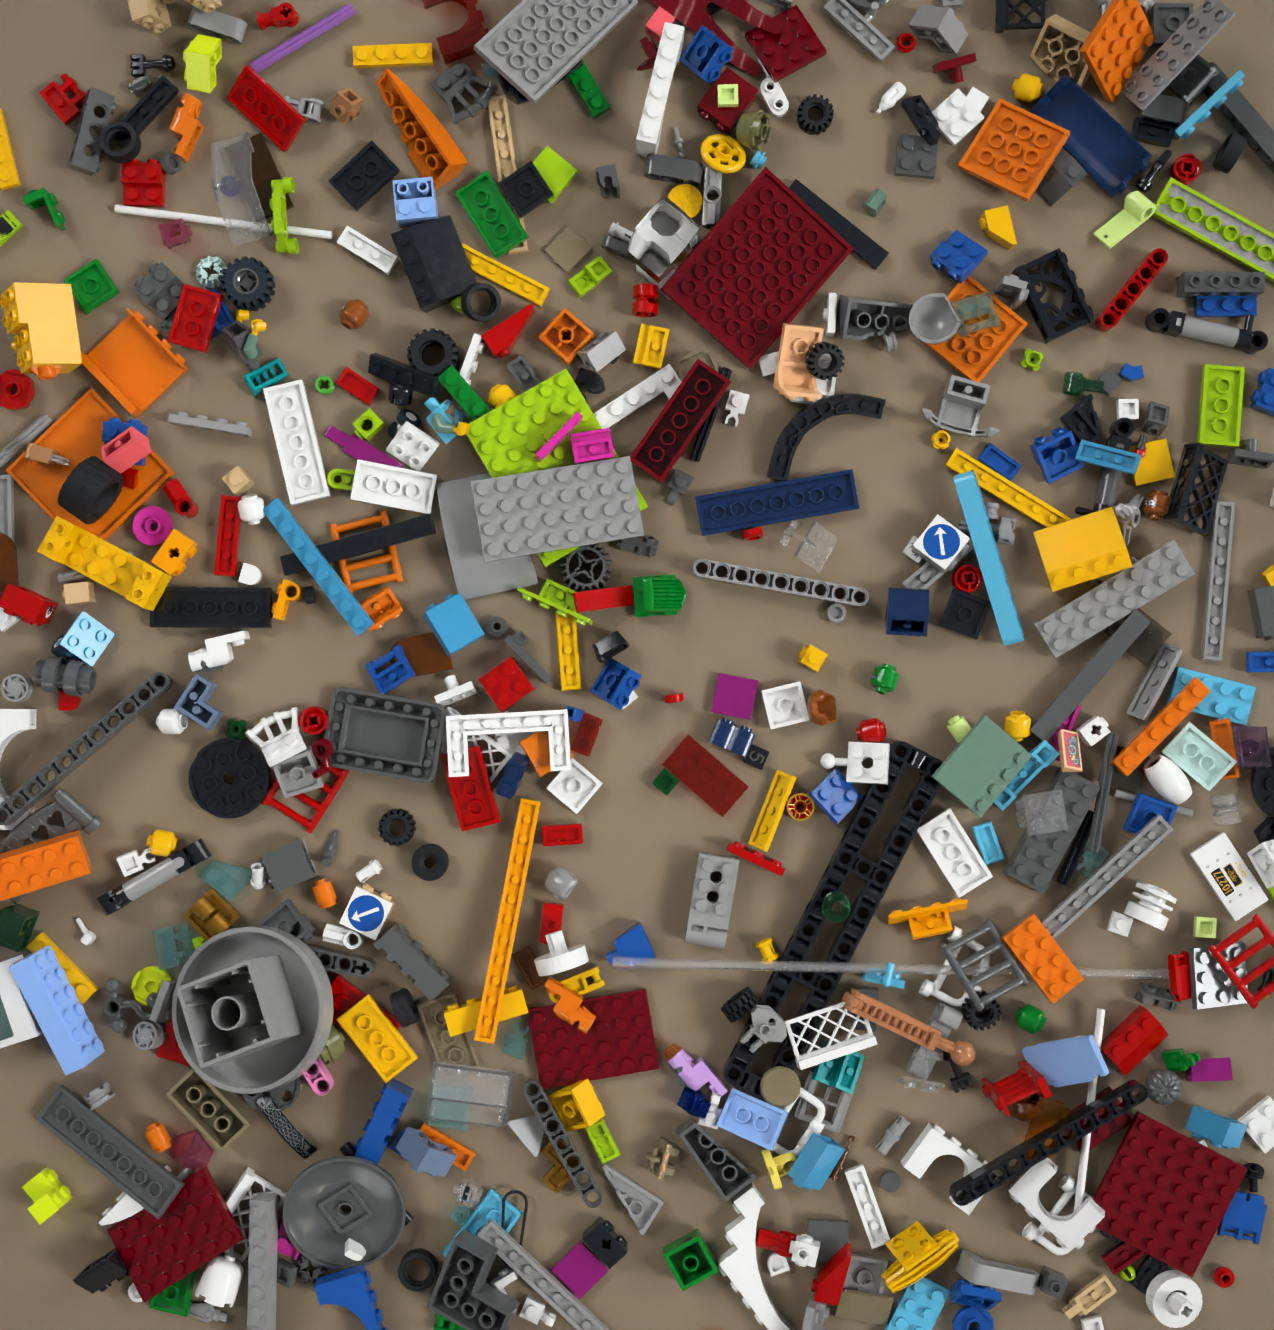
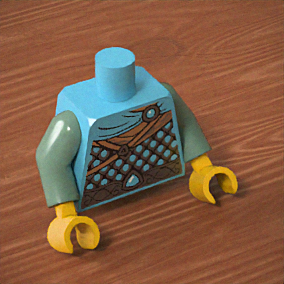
[424,397,471,444]

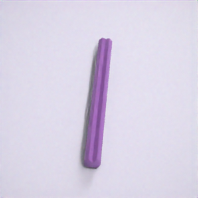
[250,3,355,73]

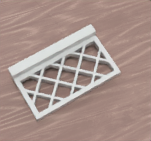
[784,1001,877,1070]
[225,1167,287,1263]

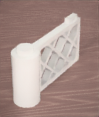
[441,707,513,783]

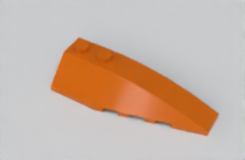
[376,69,468,191]

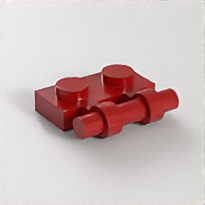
[39,73,86,126]

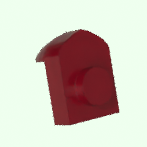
[637,36,658,71]

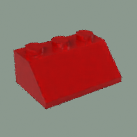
[1101,1005,1168,1076]

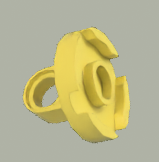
[761,1149,797,1190]

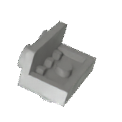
[994,275,1029,310]

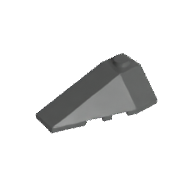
[1037,148,1087,206]
[837,295,914,340]

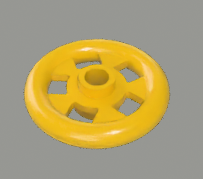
[700,134,746,173]

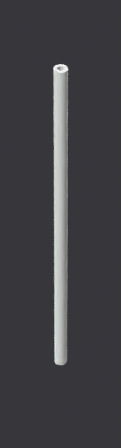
[114,205,333,239]
[1074,1008,1105,1211]

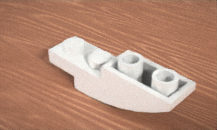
[99,1165,172,1226]

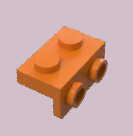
[360,586,403,632]

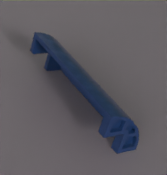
[1029,73,1152,197]

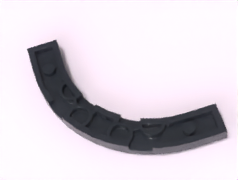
[767,393,886,481]

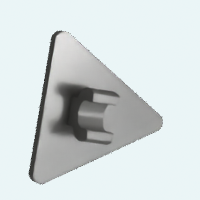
[507,1115,545,1157]

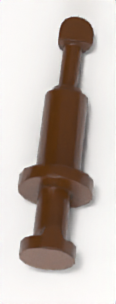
[828,1136,855,1182]

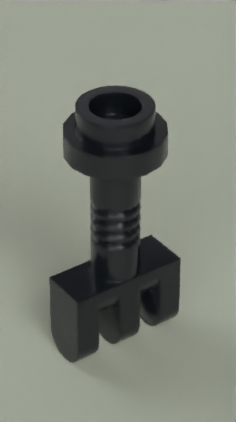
[131,54,175,77]
[1136,150,1172,193]
[943,1051,974,1093]

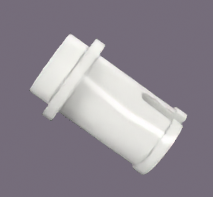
[608,222,633,244]
[356,859,383,883]
[250,863,266,889]

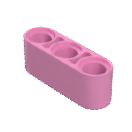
[303,1056,334,1096]

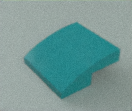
[811,1040,865,1094]

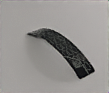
[256,1092,317,1159]

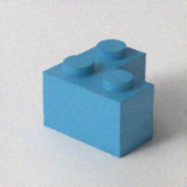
[1186,1106,1247,1150]

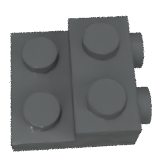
[133,262,183,321]
[257,898,316,943]

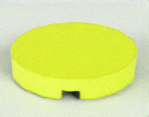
[131,966,172,1006]

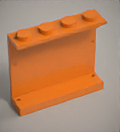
[81,308,189,418]

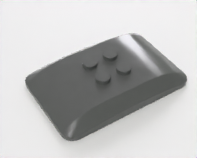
[324,687,447,783]

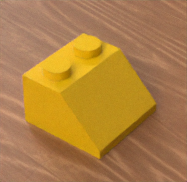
[548,1079,605,1132]

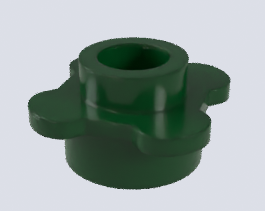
[226,719,247,739]

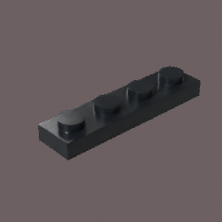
[113,76,179,149]

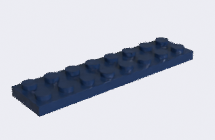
[695,469,859,536]

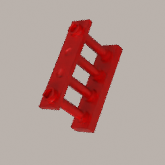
[981,1059,1052,1116]

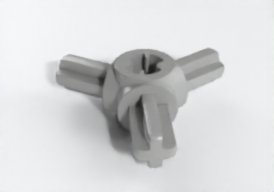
[1113,494,1145,546]

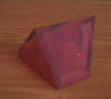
[169,1130,214,1169]

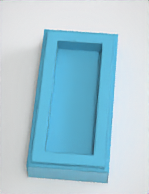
[971,821,1004,865]

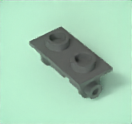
[616,535,659,558]
[1135,982,1181,1011]

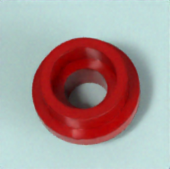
[896,33,916,53]
[1214,1267,1235,1288]

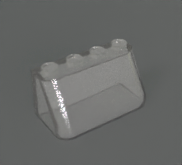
[426,1061,514,1127]

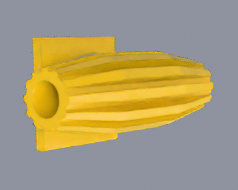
[881,1221,959,1294]

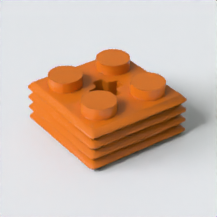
[539,308,594,365]

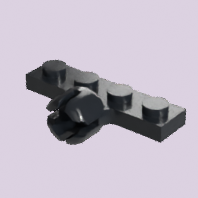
[368,353,439,406]

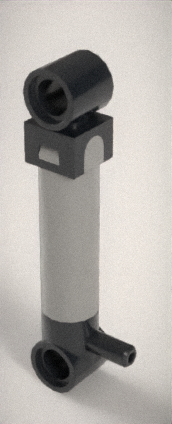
[1145,308,1268,354]
[97,838,212,916]

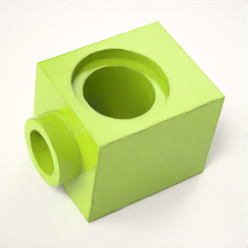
[352,408,386,441]

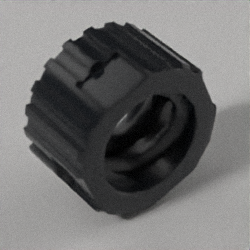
[303,586,316,605]

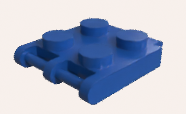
[1217,1190,1267,1244]

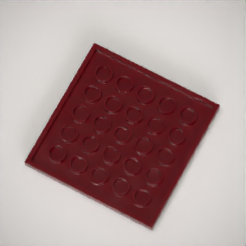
[1092,1110,1248,1277]

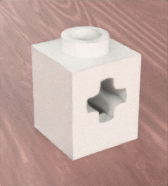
[1074,716,1110,746]

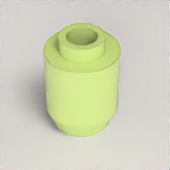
[947,715,972,743]

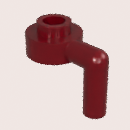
[312,738,333,779]

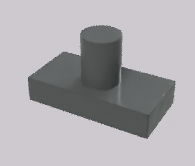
[1228,439,1274,469]

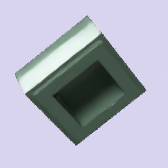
[862,189,887,217]

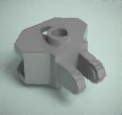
[740,1004,787,1053]

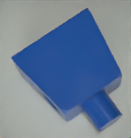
[606,922,657,968]

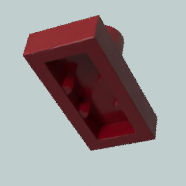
[932,53,977,84]

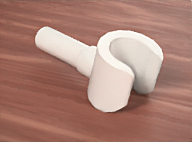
[75,917,96,945]

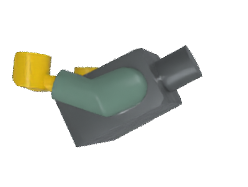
[221,309,266,371]

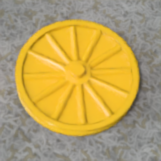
[668,184,703,219]

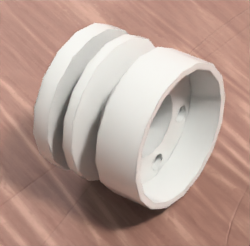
[1124,882,1177,931]

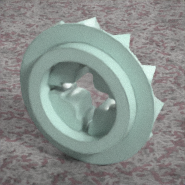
[195,256,228,288]

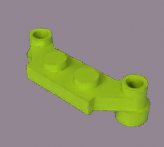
[270,176,299,254]

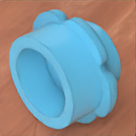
[750,150,767,170]

